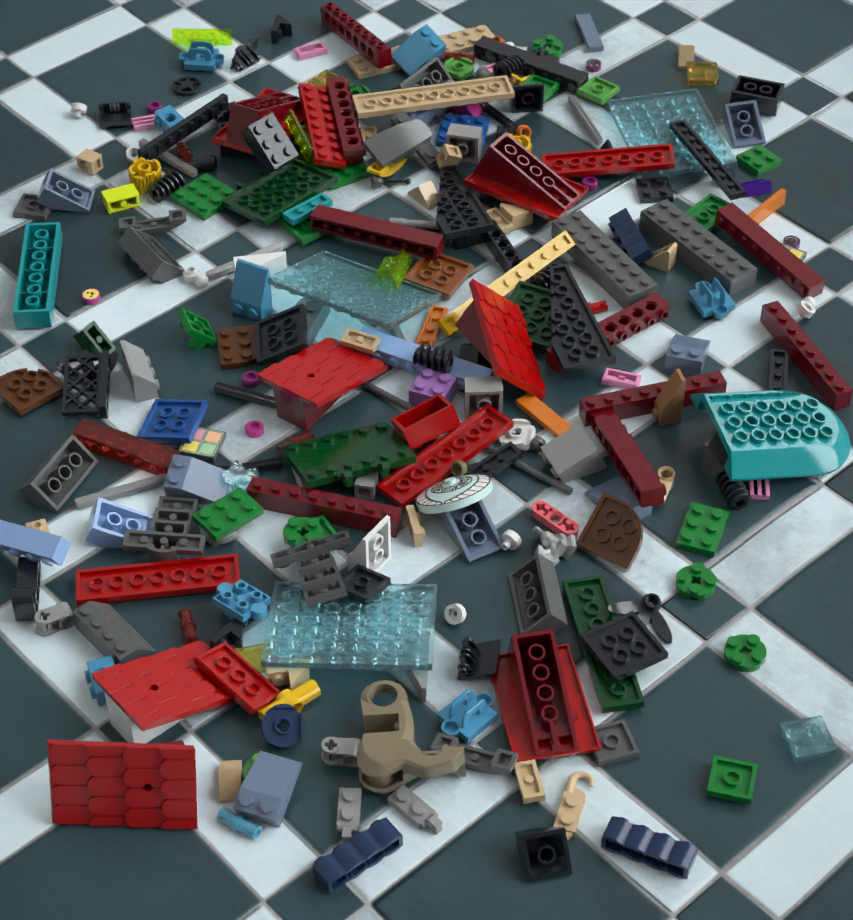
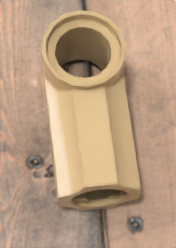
[658,466,675,506]

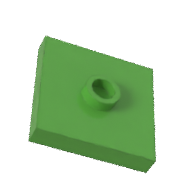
[577,76,620,105]

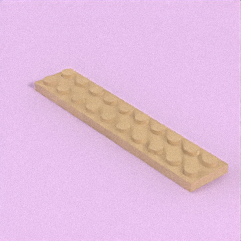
[347,25,495,80]
[352,75,515,119]

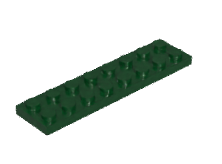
[562,575,645,714]

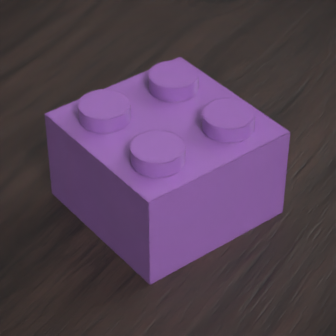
[409,367,457,406]

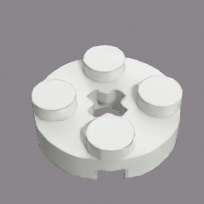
[498,419,536,451]

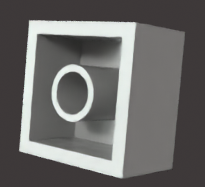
[446,123,482,165]
[464,376,503,420]

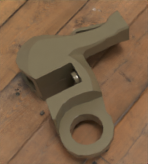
[357,680,466,794]

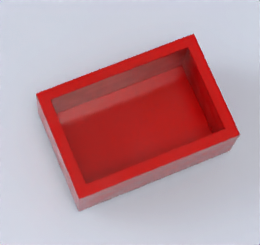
[390,393,461,450]

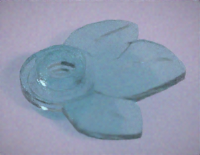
[221,460,258,492]

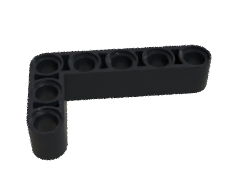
[450,219,523,273]

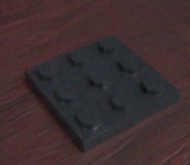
[255,303,309,366]
[580,611,668,683]

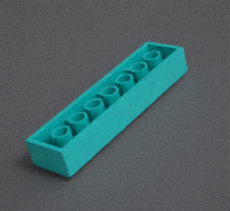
[13,222,63,329]

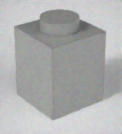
[354,472,378,500]

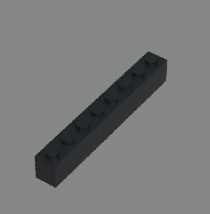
[474,36,589,94]

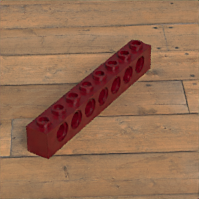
[320,2,392,69]
[326,76,366,164]
[546,293,670,374]

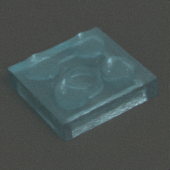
[779,715,837,763]

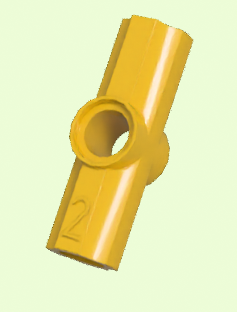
[258,679,321,720]

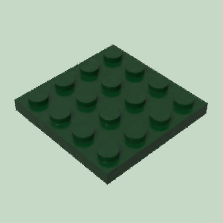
[508,281,552,350]

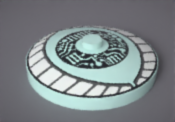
[415,474,493,514]

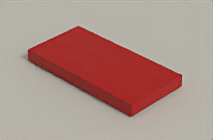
[193,642,281,715]

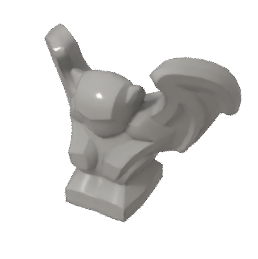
[532,526,576,566]

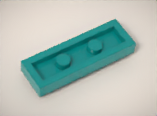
[283,193,333,226]

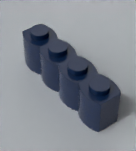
[608,208,653,265]
[601,816,698,879]
[312,818,403,894]

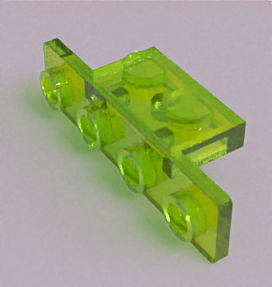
[172,28,233,48]
[285,109,313,161]
[376,249,412,290]

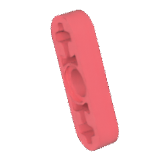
[531,500,579,539]

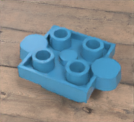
[179,41,225,72]
[688,277,736,319]
[212,579,271,627]
[437,689,498,743]

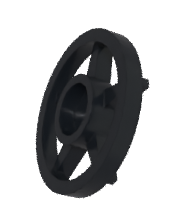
[173,76,202,96]

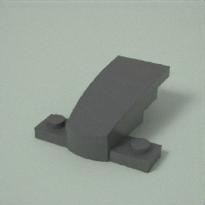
[363,110,438,169]
[122,496,206,562]
[270,530,352,608]

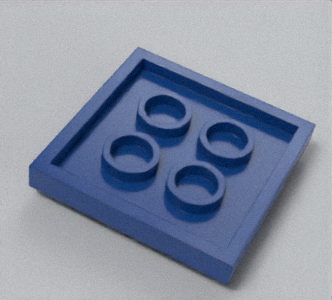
[435,113,490,151]
[137,399,209,444]

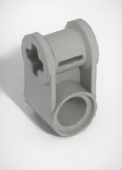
[34,602,75,637]
[321,737,361,767]

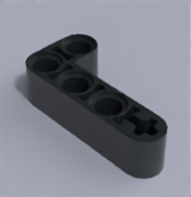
[11,556,41,621]

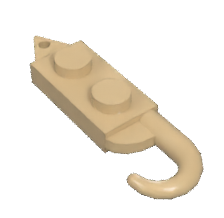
[553,771,594,841]

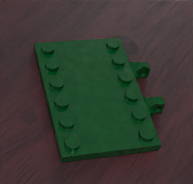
[221,158,339,226]
[281,422,417,489]

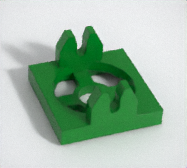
[177,308,218,351]

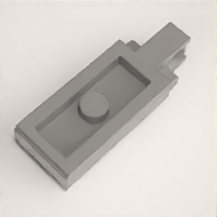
[388,784,443,835]
[336,788,362,844]

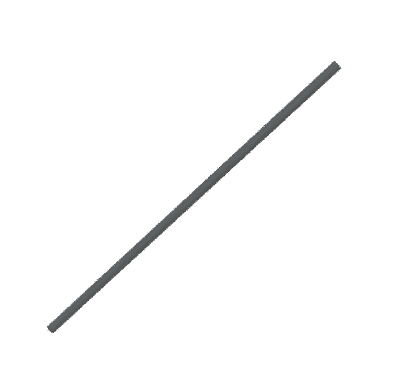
[359,382,573,495]

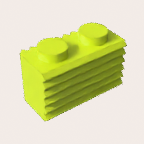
[101,183,140,214]

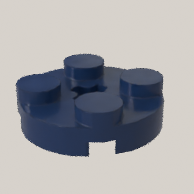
[260,704,305,749]

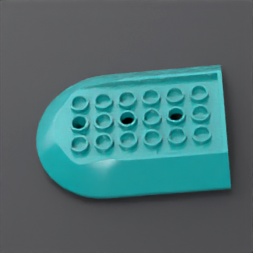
[690,390,851,482]

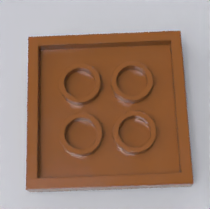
[403,254,474,300]

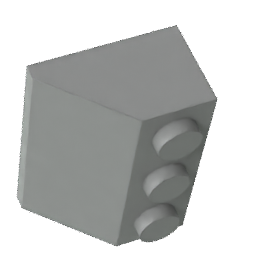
[120,340,160,403]

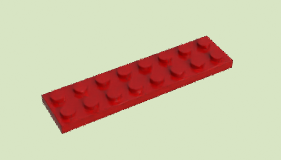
[298,83,347,169]
[542,143,675,178]
[376,404,514,509]
[76,553,240,606]

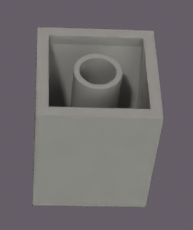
[541,423,608,483]

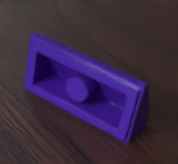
[739,179,772,198]

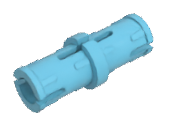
[217,807,262,840]

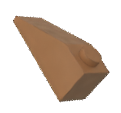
[652,368,686,426]

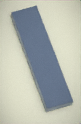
[575,13,604,52]

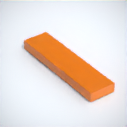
[748,188,787,224]
[415,305,448,349]
[516,393,573,437]

